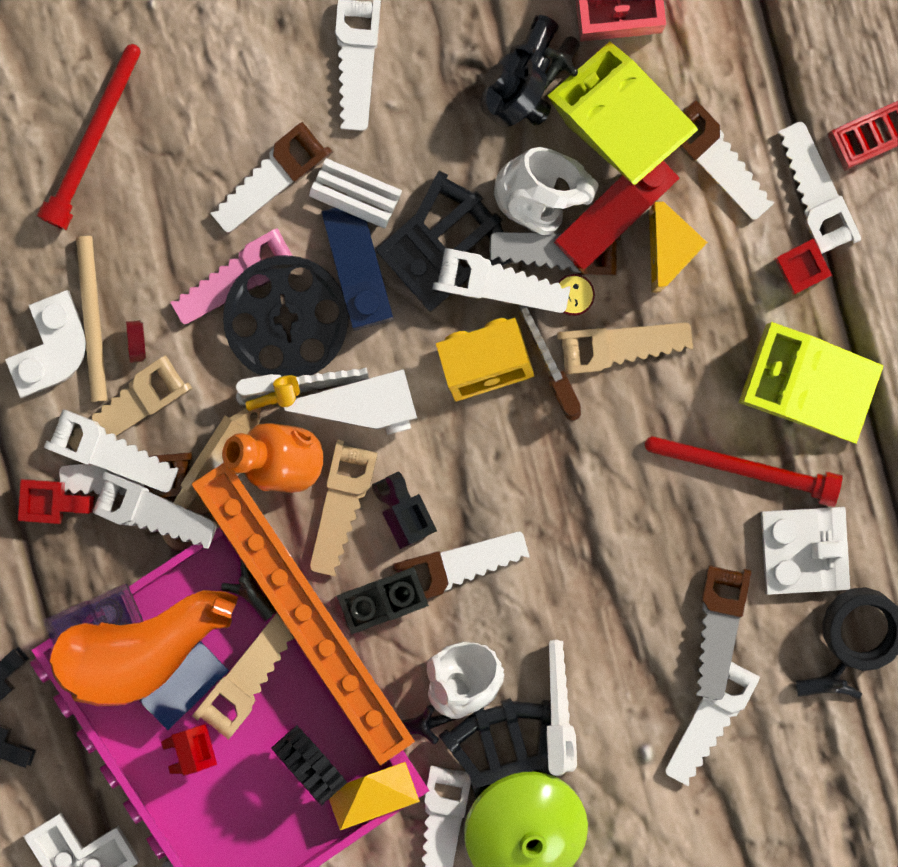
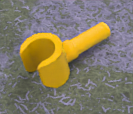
[245,375,300,411]

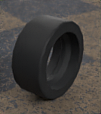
[822,587,898,671]

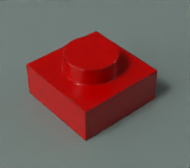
[774,238,832,295]

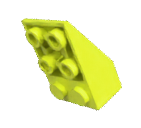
[547,41,698,185]
[738,322,884,444]

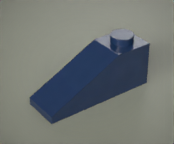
[321,208,394,331]

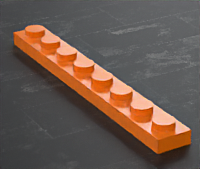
[191,463,415,766]

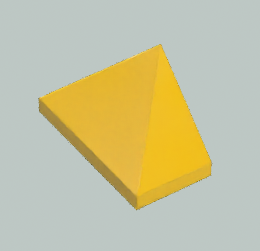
[329,762,420,830]

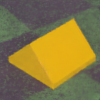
[649,201,708,293]

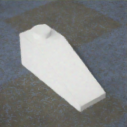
[284,369,417,435]

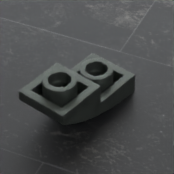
[337,567,429,635]

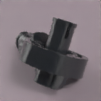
[480,15,559,127]

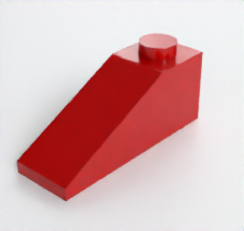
[554,161,680,272]

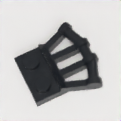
[375,170,512,313]
[438,698,556,800]

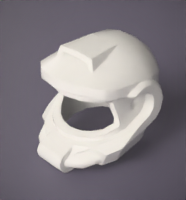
[494,147,599,235]

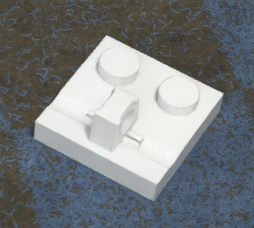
[760,507,850,595]

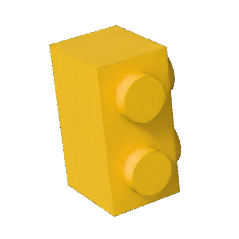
[436,318,535,402]

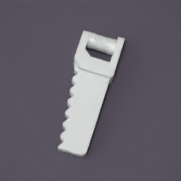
[335,0,381,131]
[778,122,861,254]
[432,248,570,313]
[236,368,369,406]
[44,409,179,492]
[93,471,217,549]
[547,640,577,776]
[665,662,760,786]
[422,765,471,867]

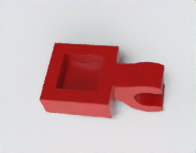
[18,479,95,524]

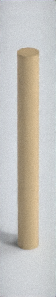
[76,236,108,402]

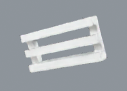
[309,158,402,229]

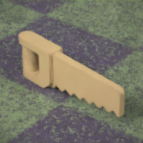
[557,323,693,375]
[68,355,193,452]
[310,439,378,576]
[192,614,294,740]

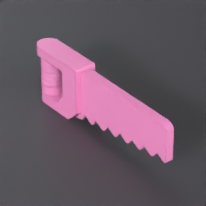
[170,228,293,324]

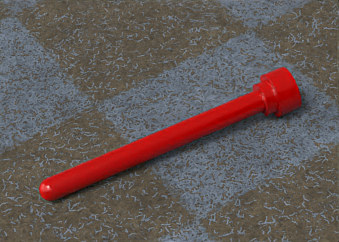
[36,44,141,231]
[644,436,843,507]

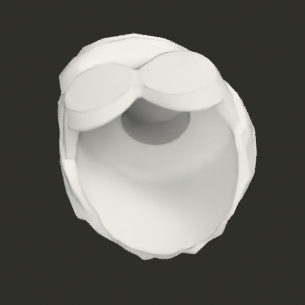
[427,642,504,719]

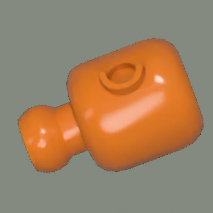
[222,423,323,493]

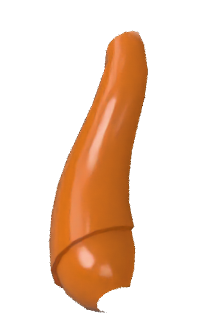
[50,590,239,706]

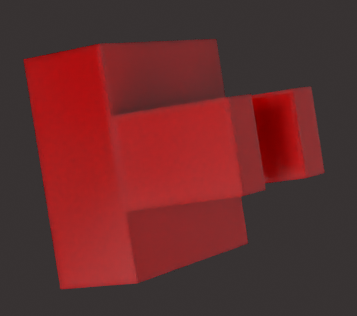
[161,724,218,776]

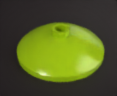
[464,772,588,867]

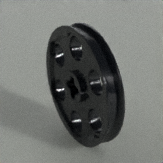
[223,255,348,377]

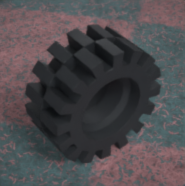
[271,725,347,806]

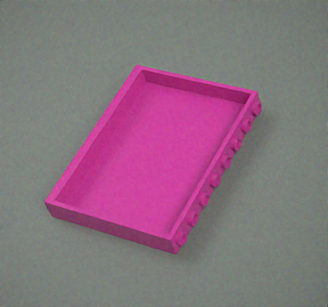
[30,527,430,867]

